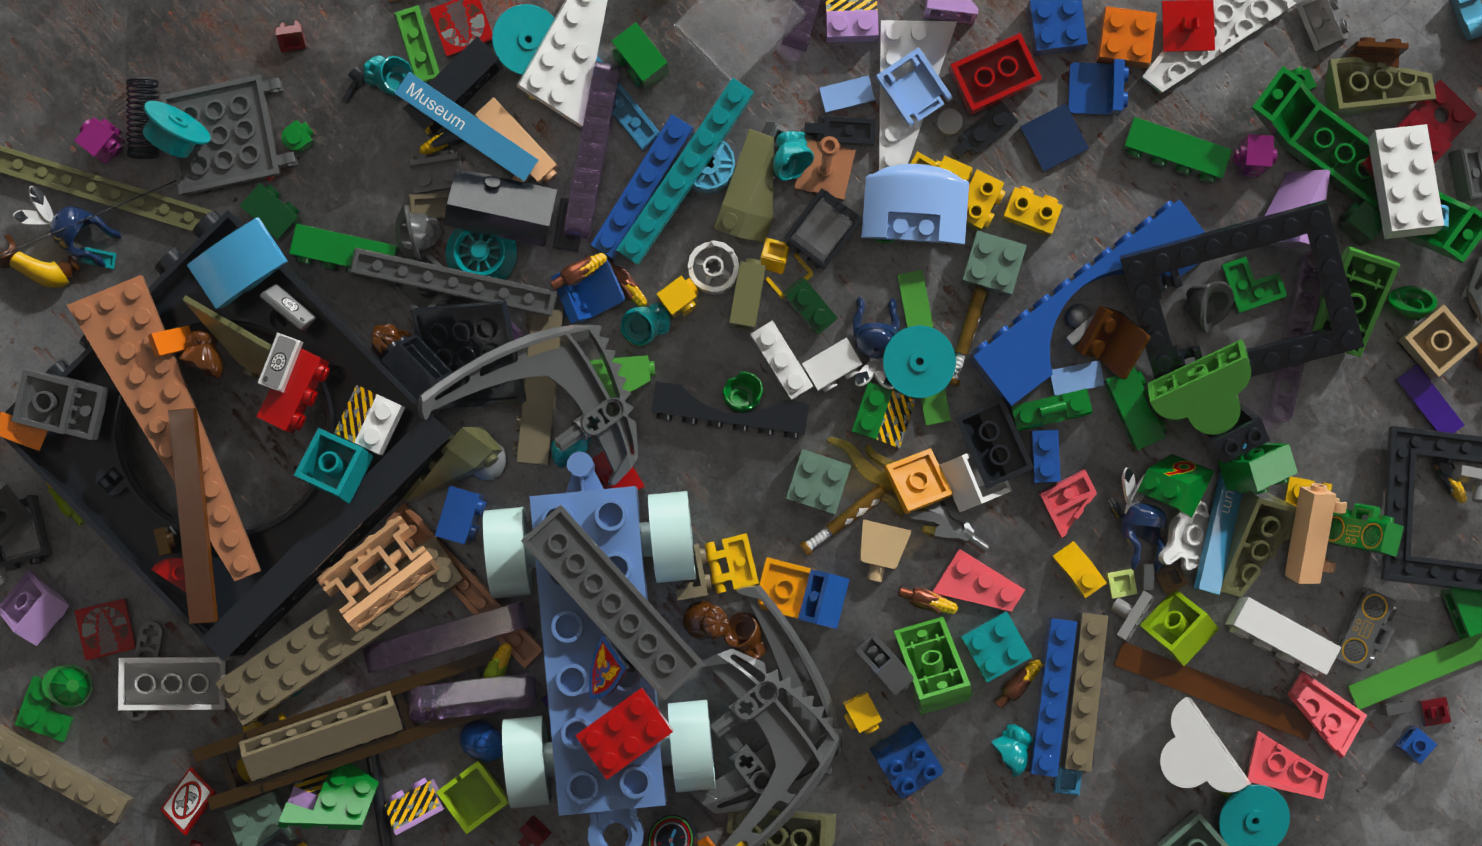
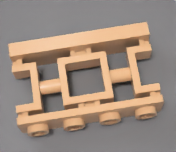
[316,516,440,632]

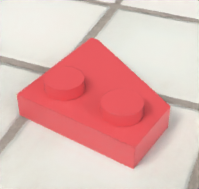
[1038,469,1097,538]

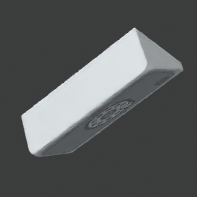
[258,333,303,393]

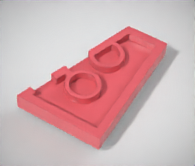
[932,549,1025,612]
[1287,671,1367,759]
[1246,730,1329,799]

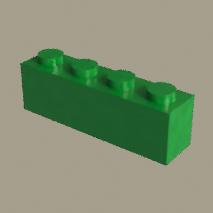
[1121,117,1232,184]
[289,224,400,281]

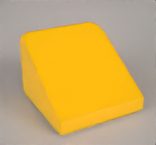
[760,238,790,274]

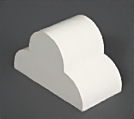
[1160,697,1252,792]

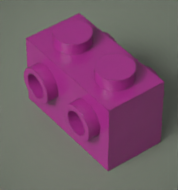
[74,117,125,164]
[1234,134,1277,178]

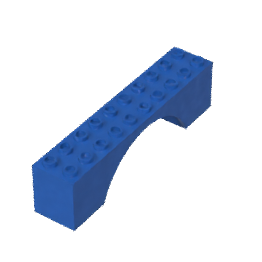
[969,199,1205,408]

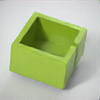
[436,759,509,834]

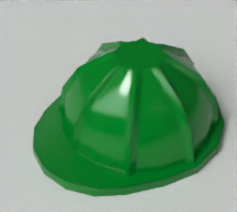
[1388,286,1438,321]
[42,664,93,708]

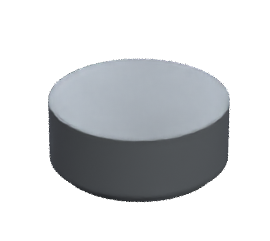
[937,109,963,136]

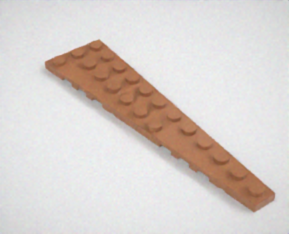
[67,275,261,581]

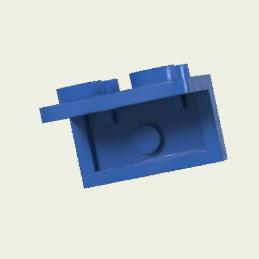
[1068,59,1129,116]
[551,256,625,324]
[869,722,944,798]

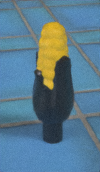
[419,129,464,155]
[1432,458,1468,503]

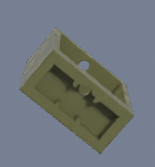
[729,258,766,332]

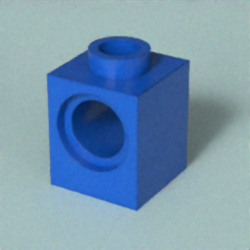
[1394,726,1437,764]

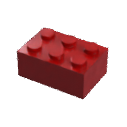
[948,32,1042,116]
[257,349,330,434]
[575,687,674,780]

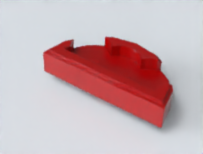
[151,558,186,592]

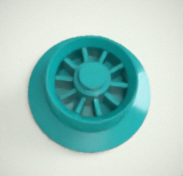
[492,4,555,75]
[142,101,211,158]
[445,228,517,280]
[883,325,956,398]
[1219,785,1290,846]

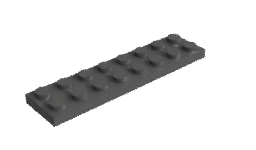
[521,505,705,700]

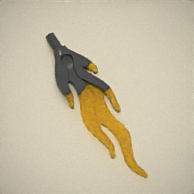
[826,437,989,554]

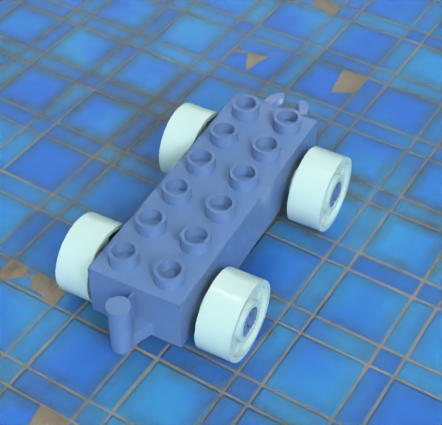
[483,452,716,846]

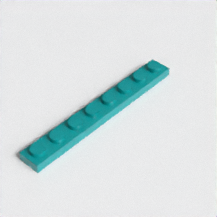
[616,78,755,265]

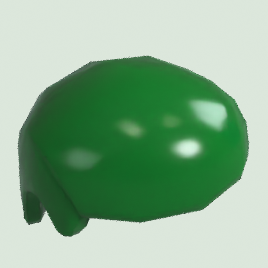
[722,371,763,413]

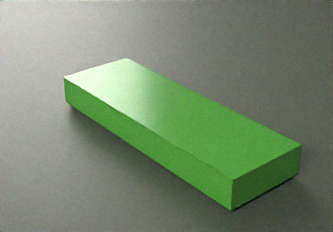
[394,5,440,84]

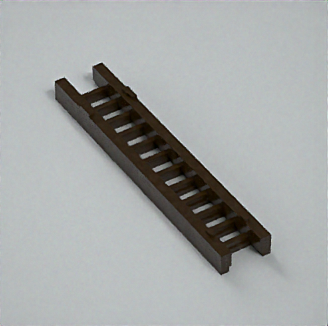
[192,645,538,810]

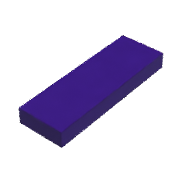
[1395,364,1464,433]

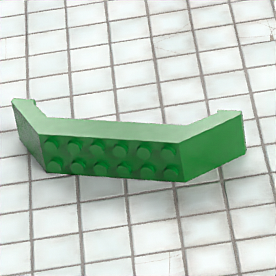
[1251,66,1482,263]

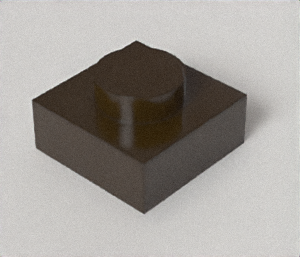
[154,527,177,556]
[1154,560,1189,595]

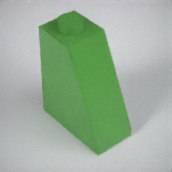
[589,355,655,408]

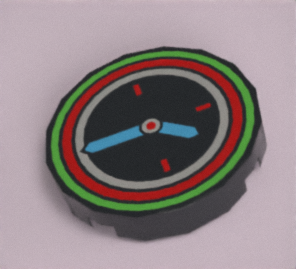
[648,815,698,846]

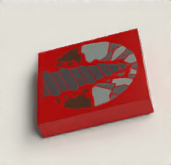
[429,0,492,58]
[74,598,137,661]

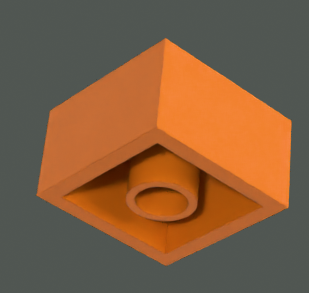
[1096,6,1157,69]

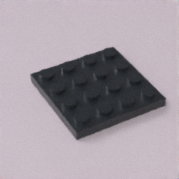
[410,301,527,409]

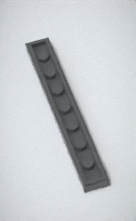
[350,248,558,317]

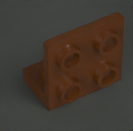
[1346,37,1409,68]
[1075,305,1150,380]

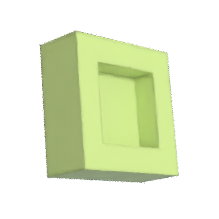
[1106,569,1138,599]

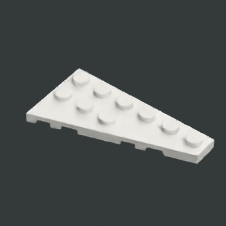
[516,0,608,128]
[1141,0,1296,94]

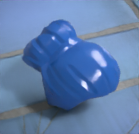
[459,720,503,762]

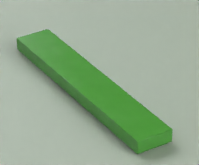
[897,270,951,426]
[1346,633,1482,710]

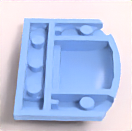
[861,164,969,245]

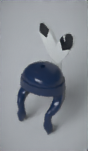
[13,186,122,267]
[853,296,900,389]
[1121,468,1167,572]

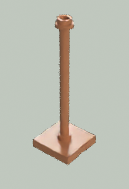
[794,136,856,201]

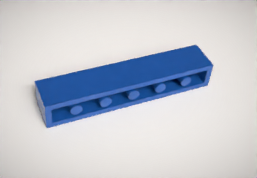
[591,114,694,262]
[1028,618,1077,777]

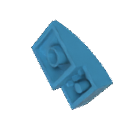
[187,217,288,309]

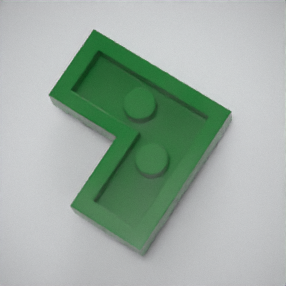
[1220,257,1287,314]
[15,676,75,742]

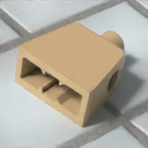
[859,519,911,582]

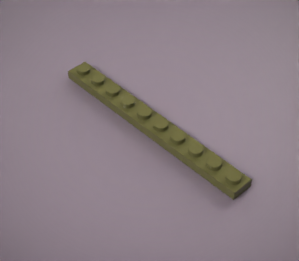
[0,146,219,232]

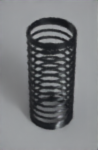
[126,77,160,159]

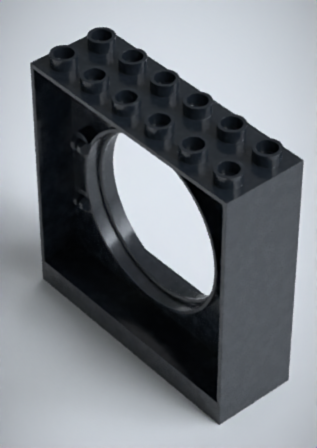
[4,210,456,661]

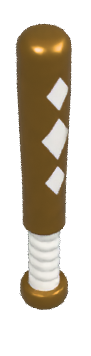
[949,287,989,387]
[799,485,889,556]

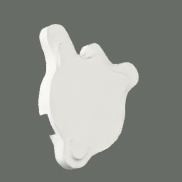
[1158,501,1210,571]

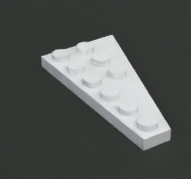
[879,20,957,170]

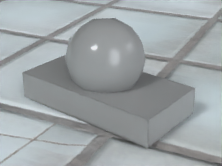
[1064,303,1107,347]

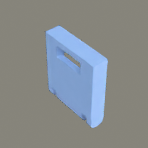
[876,47,953,127]

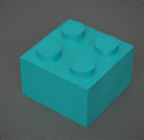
[294,428,374,504]
[959,611,1032,683]

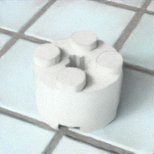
[688,241,739,295]

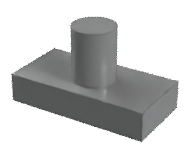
[1452,465,1482,503]
[1111,591,1154,643]

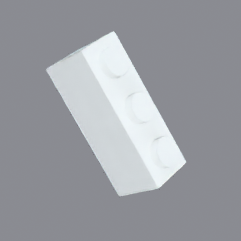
[750,320,813,401]

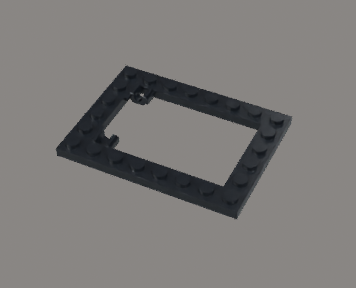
[1120,199,1364,379]
[1381,426,1482,592]

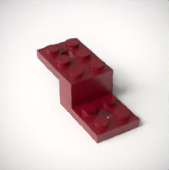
[1360,79,1477,178]

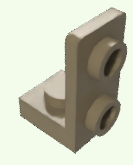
[675,544,712,601]

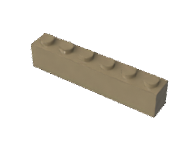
[513,310,565,466]
[1062,612,1108,772]
[239,691,403,781]
[0,724,134,824]

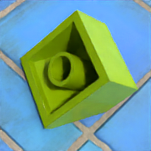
[1140,590,1219,666]

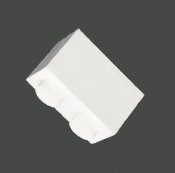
[802,337,862,393]

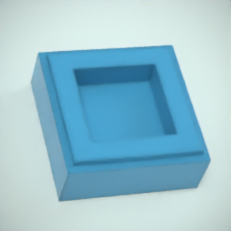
[1053,767,1082,796]

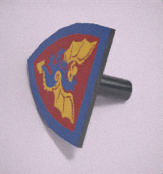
[589,634,636,699]

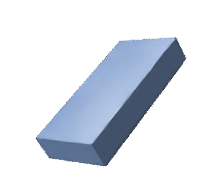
[819,75,875,114]
[1050,360,1105,396]

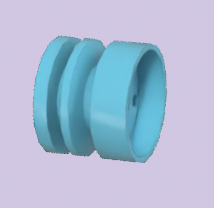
[691,141,735,195]

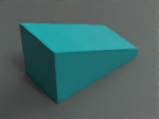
[78,247,117,269]

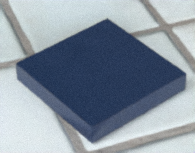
[1019,103,1089,172]

